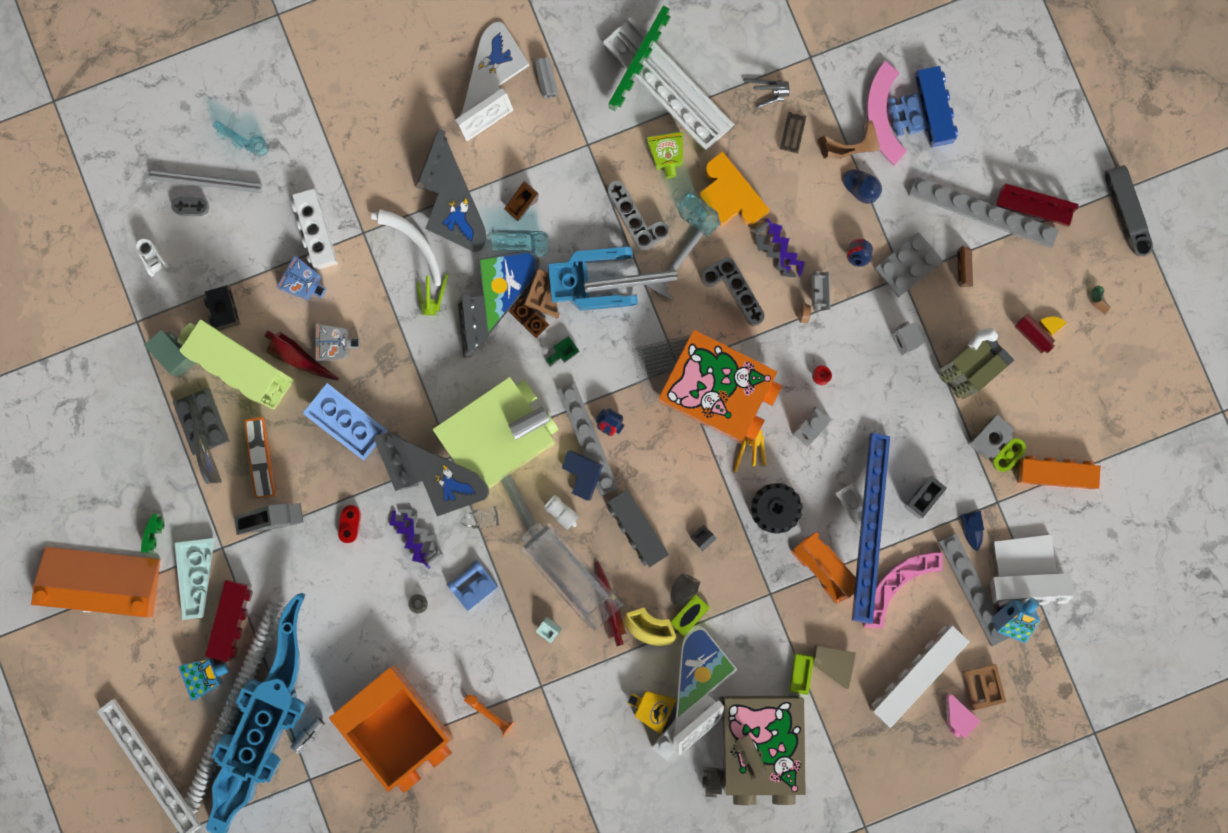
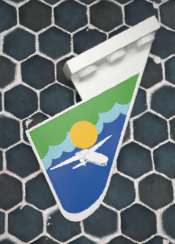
[673,626,737,756]

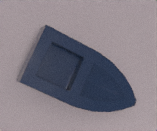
[961,511,984,551]

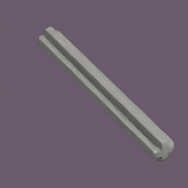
[584,270,678,292]

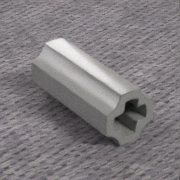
[534,57,558,99]
[508,406,551,440]

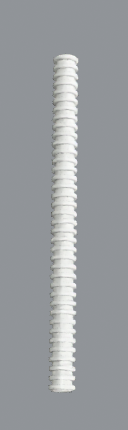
[184,598,286,816]

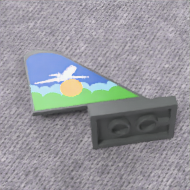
[457,251,539,358]

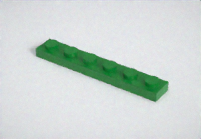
[608,5,671,111]

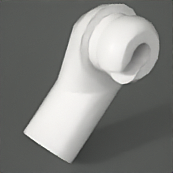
[968,328,998,350]

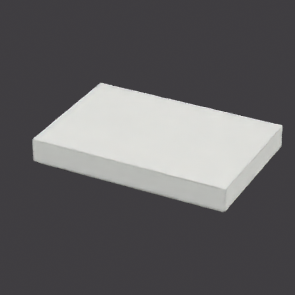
[993,534,1057,577]

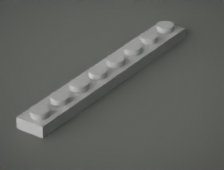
[909,176,1059,248]

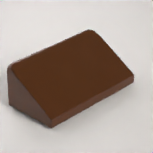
[957,246,973,287]

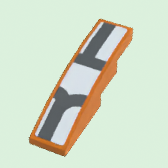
[244,417,276,498]

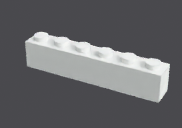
[871,625,970,728]

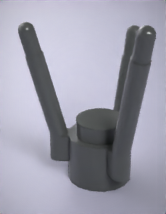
[743,78,790,108]

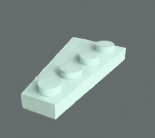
[175,538,215,620]

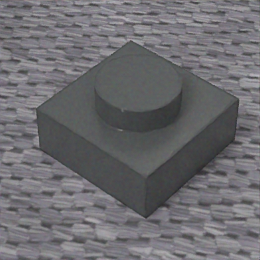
[690,525,717,551]

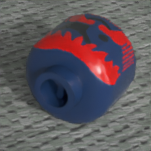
[847,239,873,267]
[595,408,625,436]

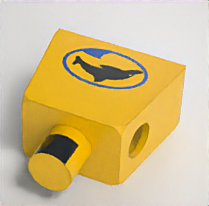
[627,690,676,734]

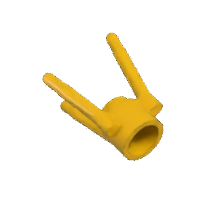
[733,430,767,473]

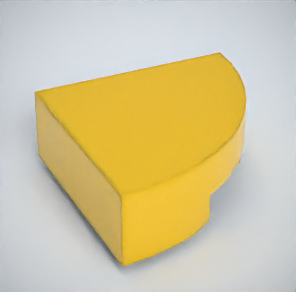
[1039,316,1067,336]

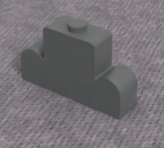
[234,503,304,535]

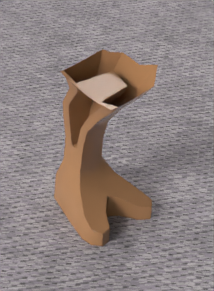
[816,120,881,159]

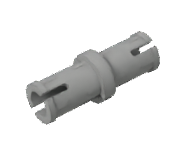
[290,717,325,754]

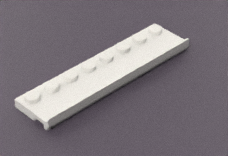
[603,17,735,152]

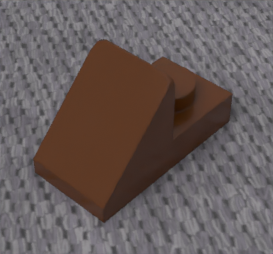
[504,181,539,221]

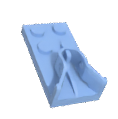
[302,382,388,461]

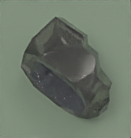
[670,573,701,605]

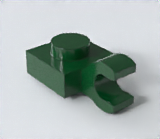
[546,336,580,367]

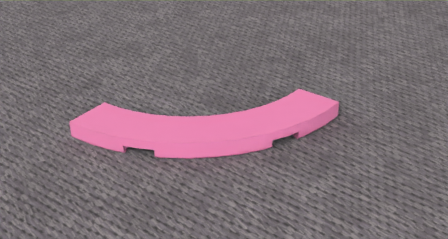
[867,61,907,166]
[863,552,943,628]

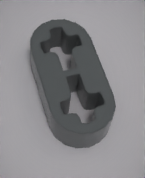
[171,197,209,216]

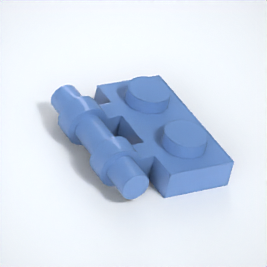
[888,93,928,137]

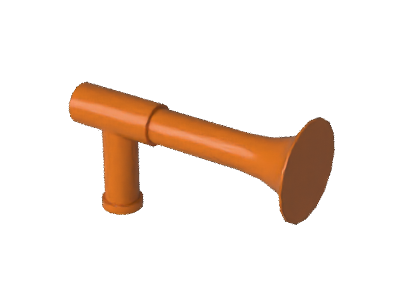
[464,694,515,738]

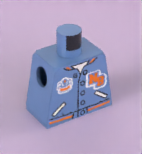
[277,256,327,300]

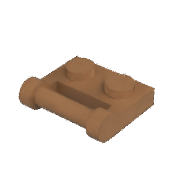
[962,664,1006,710]

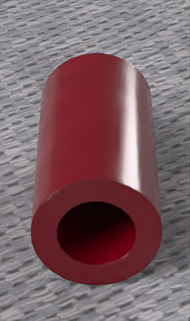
[1014,313,1055,354]

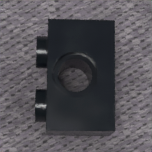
[204,285,240,330]

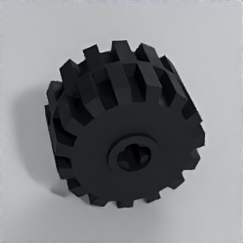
[750,483,803,534]

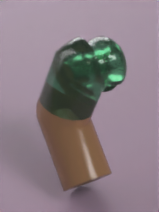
[1091,285,1111,314]

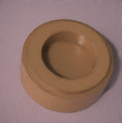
[799,304,811,324]

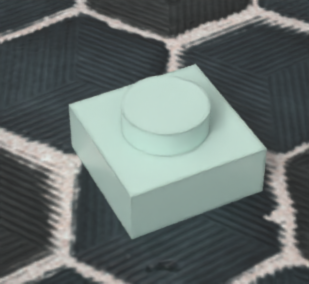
[536,617,562,643]

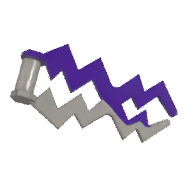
[389,509,444,569]

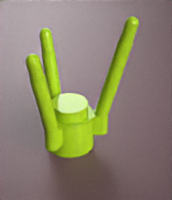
[416,274,448,316]

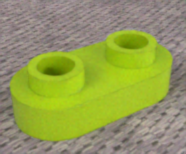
[992,438,1026,472]

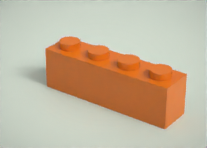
[1017,456,1101,490]

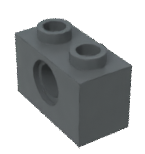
[904,476,947,519]

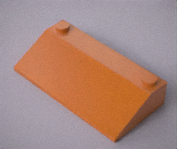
[31,547,161,617]

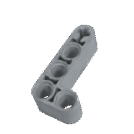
[608,181,669,251]

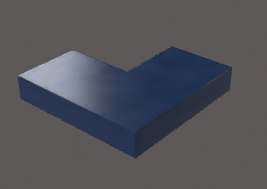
[562,450,603,501]

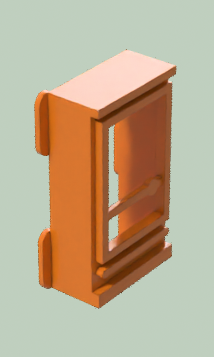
[791,532,856,604]

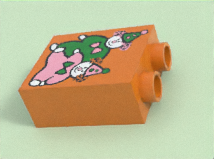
[658,330,783,444]

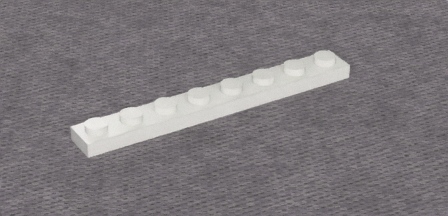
[97,699,202,833]

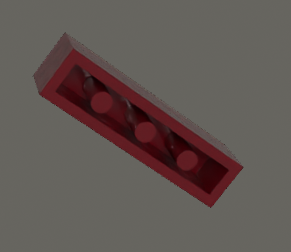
[205,580,253,662]

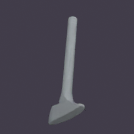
[646,224,707,300]

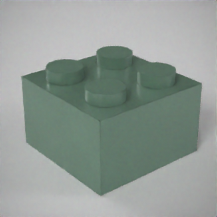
[144,330,195,378]

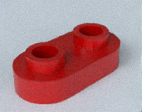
[338,505,361,543]

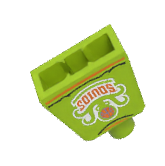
[647,132,683,179]

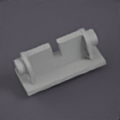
[811,271,831,312]

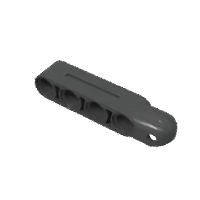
[1105,165,1153,257]

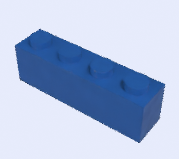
[915,66,958,148]

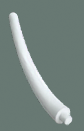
[371,209,441,286]

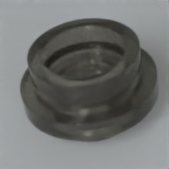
[408,594,428,614]

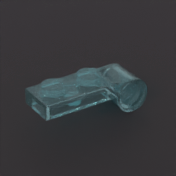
[213,120,269,157]
[492,230,549,257]

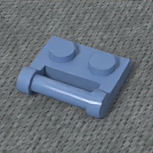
[446,560,498,611]

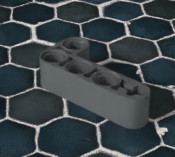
[701,258,765,327]

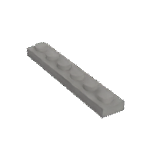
[558,383,619,496]
[938,533,1010,646]

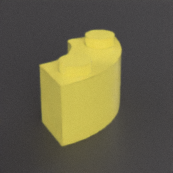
[623,608,676,646]

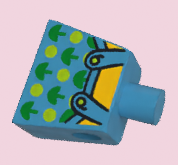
[991,597,1040,643]
[178,658,230,701]

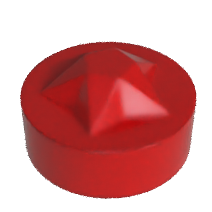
[812,365,832,386]

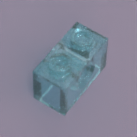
[677,192,720,237]

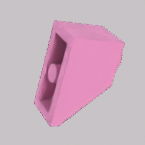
[945,693,980,738]

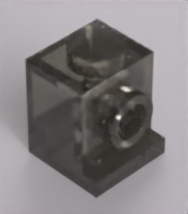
[702,767,724,797]

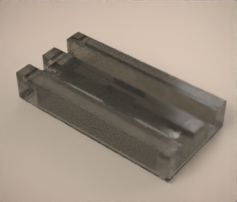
[780,112,807,154]

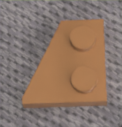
[523,269,559,319]

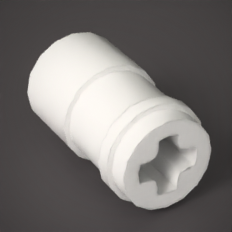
[544,495,580,530]

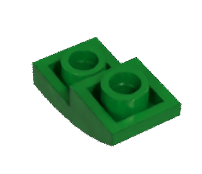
[141,514,165,553]

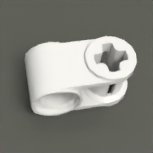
[136,239,169,277]

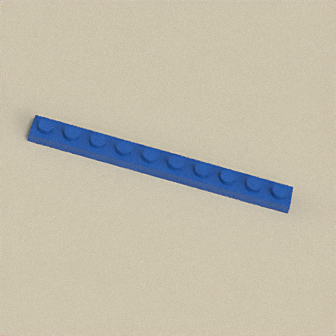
[851,432,890,624]

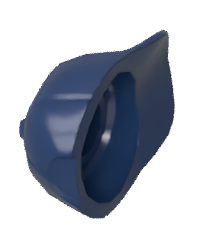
[844,169,882,204]

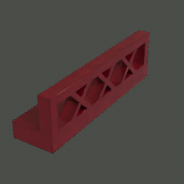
[995,183,1079,227]

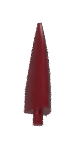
[264,330,340,381]
[595,561,627,647]

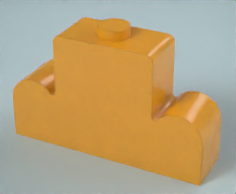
[699,151,770,226]

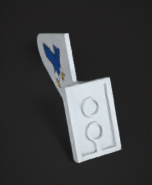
[455,22,530,141]

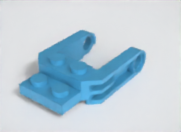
[548,247,638,311]

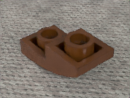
[508,298,549,338]

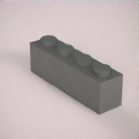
[607,489,669,568]

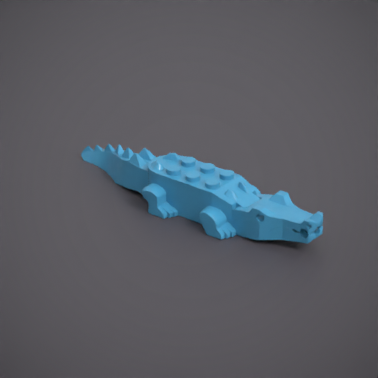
[206,593,306,833]

